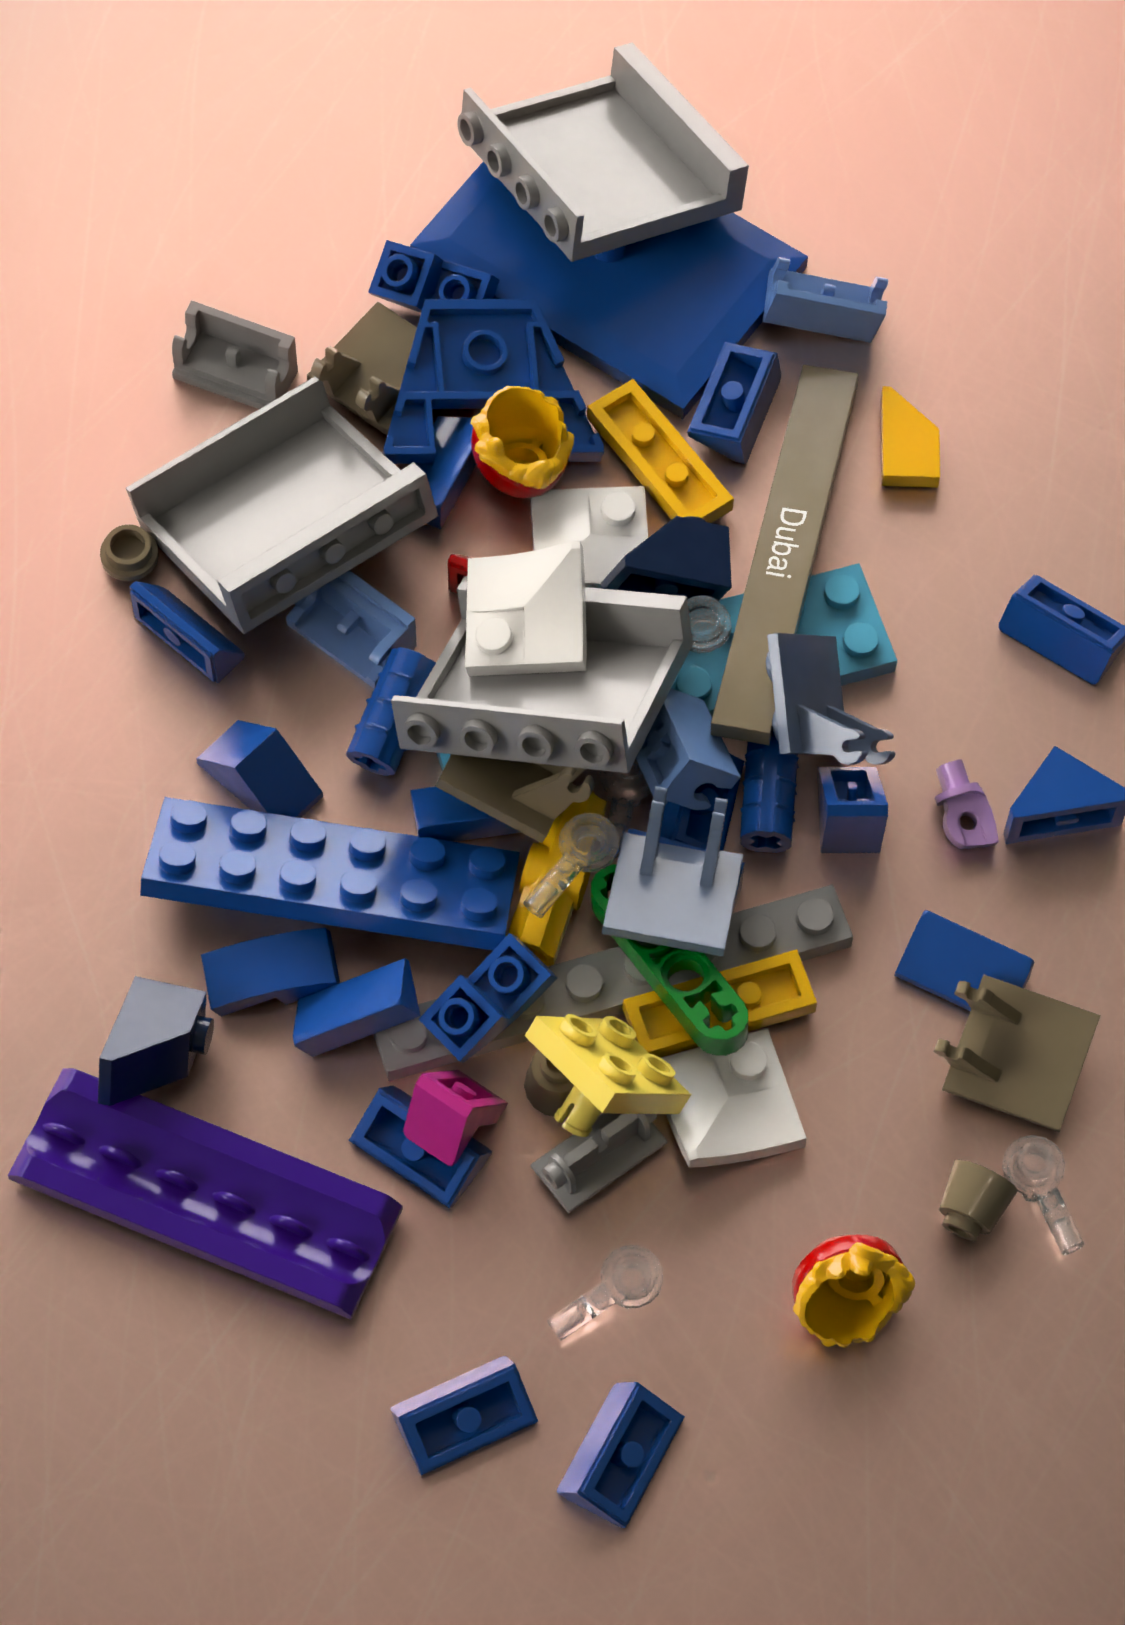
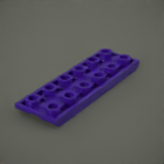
[8,1068,403,1320]

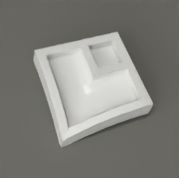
[530,486,648,588]
[465,540,587,676]
[661,1028,807,1168]

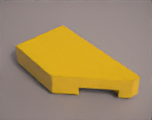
[881,386,940,488]

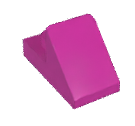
[403,1070,508,1166]

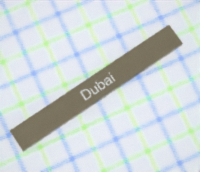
[711,364,858,745]

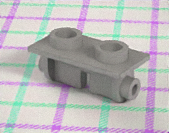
[531,1113,667,1214]

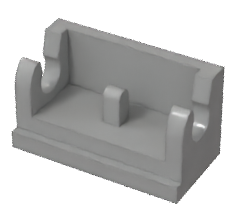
[172,300,298,409]

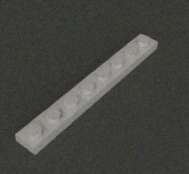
[374,885,853,1081]

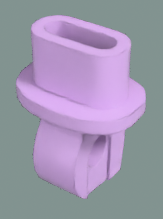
[935,759,999,849]

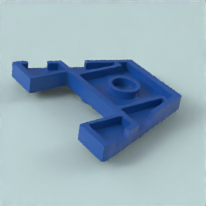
[382,299,604,464]

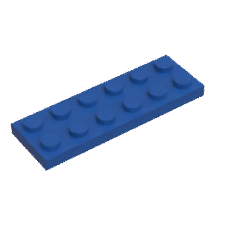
[140,797,520,951]

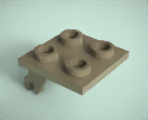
[307,302,417,435]
[435,754,594,843]
[934,974,1101,1132]

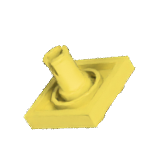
[525,1014,692,1137]

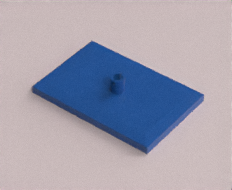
[410,162,808,420]

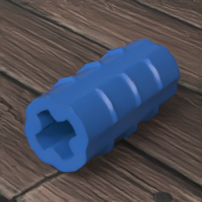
[346,647,436,776]
[740,732,799,853]

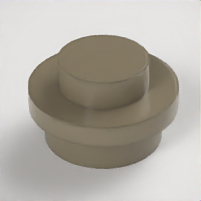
[100,524,159,581]

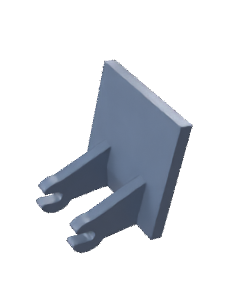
[766,633,896,765]
[602,786,743,957]

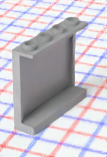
[457,42,749,262]
[126,377,438,634]
[391,576,693,773]

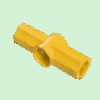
[506,791,607,966]

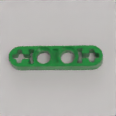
[591,864,748,1056]

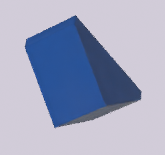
[196,720,323,818]
[1003,746,1125,844]
[817,767,888,853]

